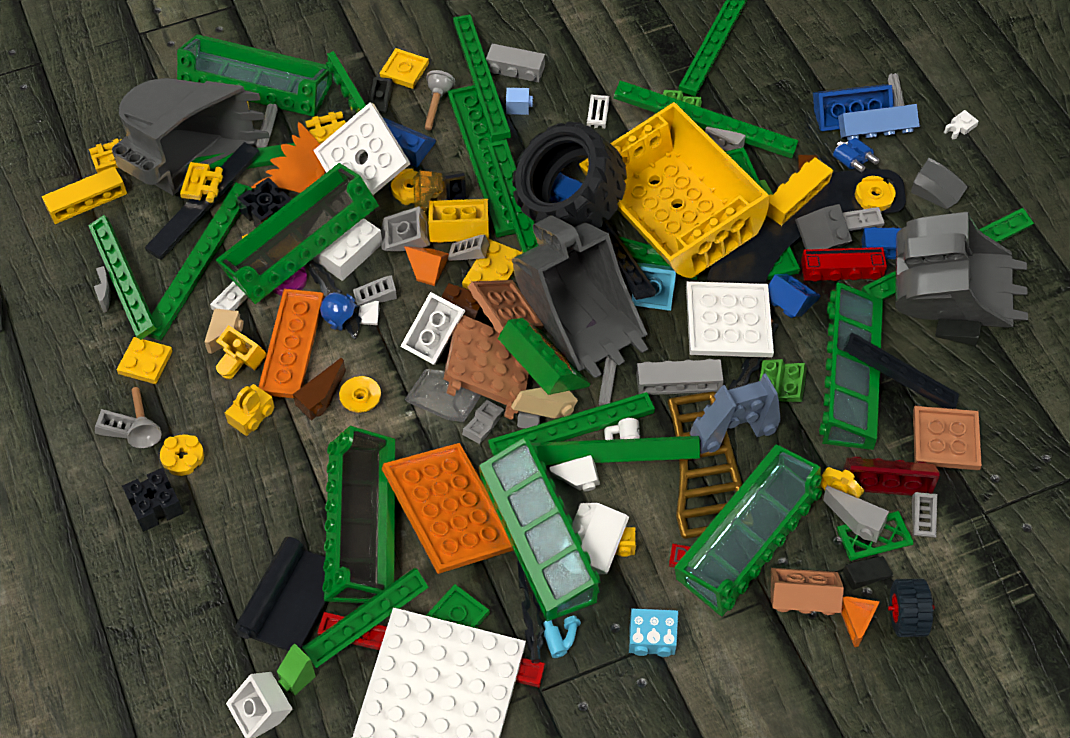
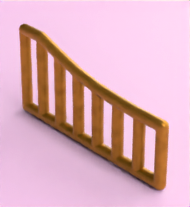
[668,391,754,539]

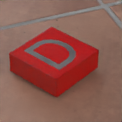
[669,544,691,568]

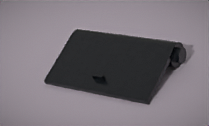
[235,537,345,651]

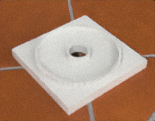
[313,102,410,207]

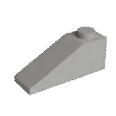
[823,485,889,543]

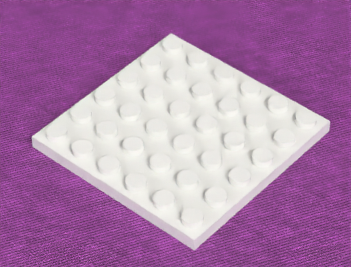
[352,608,526,738]

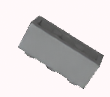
[486,44,545,82]

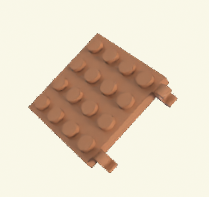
[443,315,529,420]

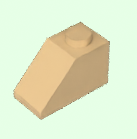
[205,308,243,354]

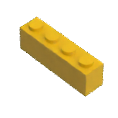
[767,157,833,226]
[42,166,127,224]

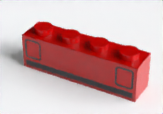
[801,247,887,281]

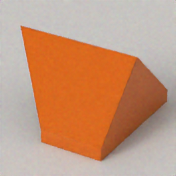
[404,246,449,286]
[841,596,879,647]

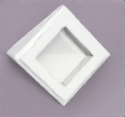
[358,301,380,325]

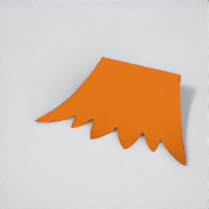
[251,122,326,193]

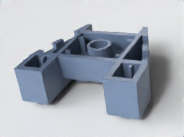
[690,373,780,454]

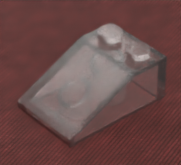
[405,369,481,422]

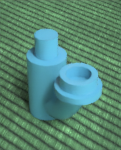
[543,615,581,658]

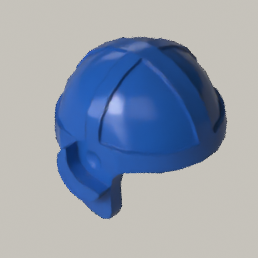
[320,292,357,331]

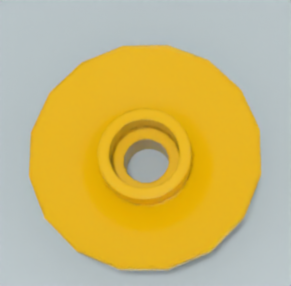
[339,376,381,413]

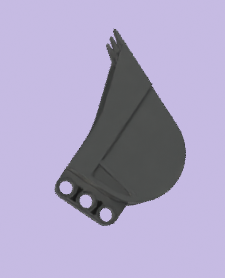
[112,78,269,196]
[895,212,1028,327]
[512,215,648,378]

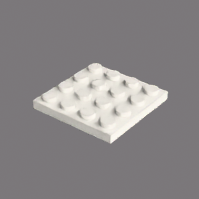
[686,281,774,357]

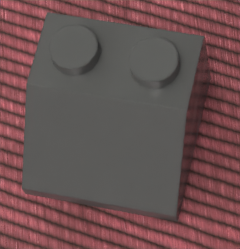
[795,204,852,249]

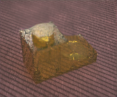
[413,170,445,212]

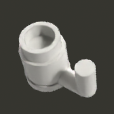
[604,418,640,440]

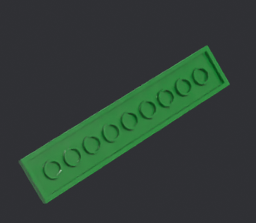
[447,85,515,238]

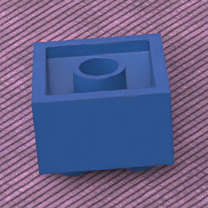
[768,274,821,318]

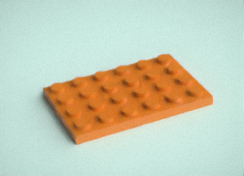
[382,443,513,574]

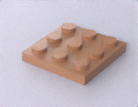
[468,280,544,334]
[913,406,981,470]

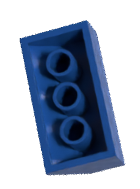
[813,84,893,131]
[382,117,436,167]

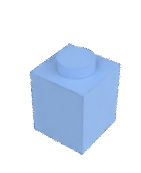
[506,88,533,115]

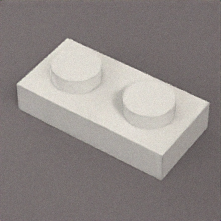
[210,279,248,311]

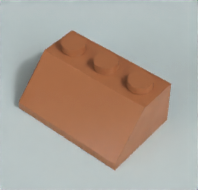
[771,568,844,615]

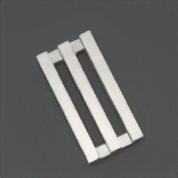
[587,95,609,129]

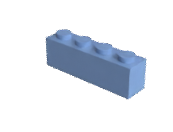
[838,104,920,141]

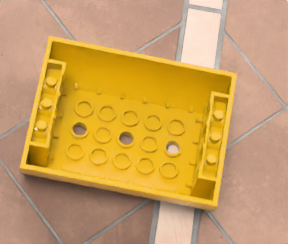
[579,102,769,278]

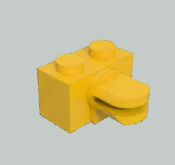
[216,325,267,379]
[225,384,275,436]

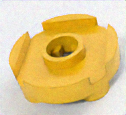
[391,168,430,205]
[855,176,895,211]
[160,435,204,476]
[821,467,864,499]

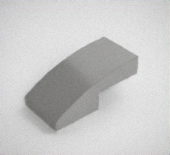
[94,266,111,313]
[462,400,504,444]

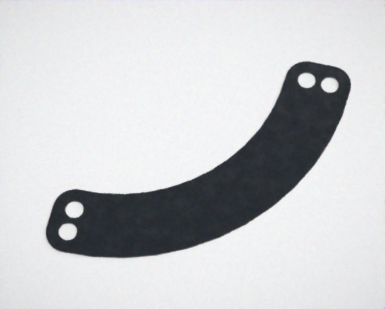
[707,169,906,284]

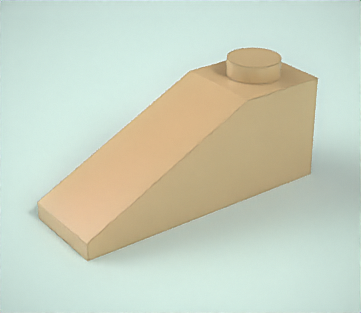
[511,387,578,419]

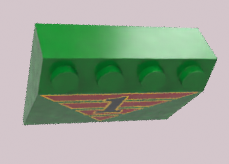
[498,318,591,395]

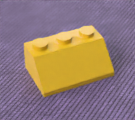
[428,199,489,243]

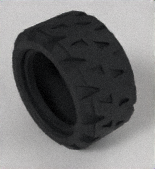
[512,122,627,228]

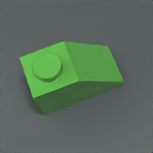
[277,644,316,695]

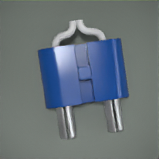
[833,138,879,172]

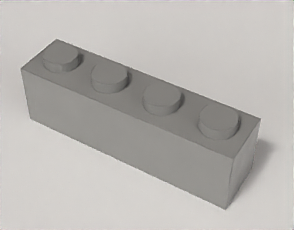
[636,359,723,395]

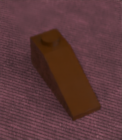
[293,358,346,421]

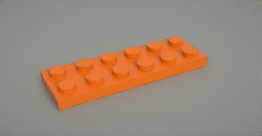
[259,289,324,398]

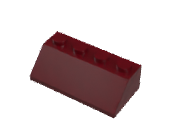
[844,457,940,496]

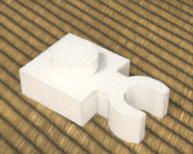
[944,110,979,139]

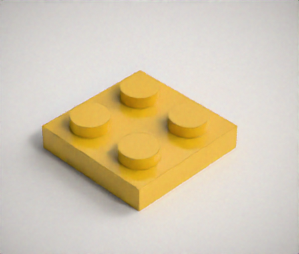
[380,48,429,89]
[116,337,173,384]

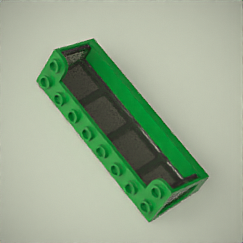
[216,163,379,304]
[323,426,395,603]

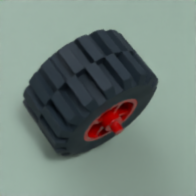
[888,579,935,637]

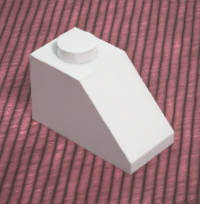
[549,455,600,491]

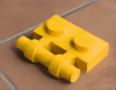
[305,111,346,145]
[89,138,122,173]
[180,162,223,203]

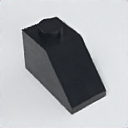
[442,171,466,200]

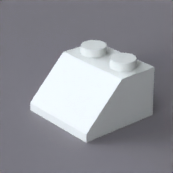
[226,672,293,738]

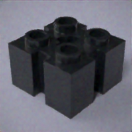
[237,177,292,228]
[122,467,184,532]

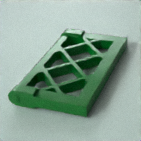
[837,511,913,561]

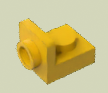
[615,527,636,557]

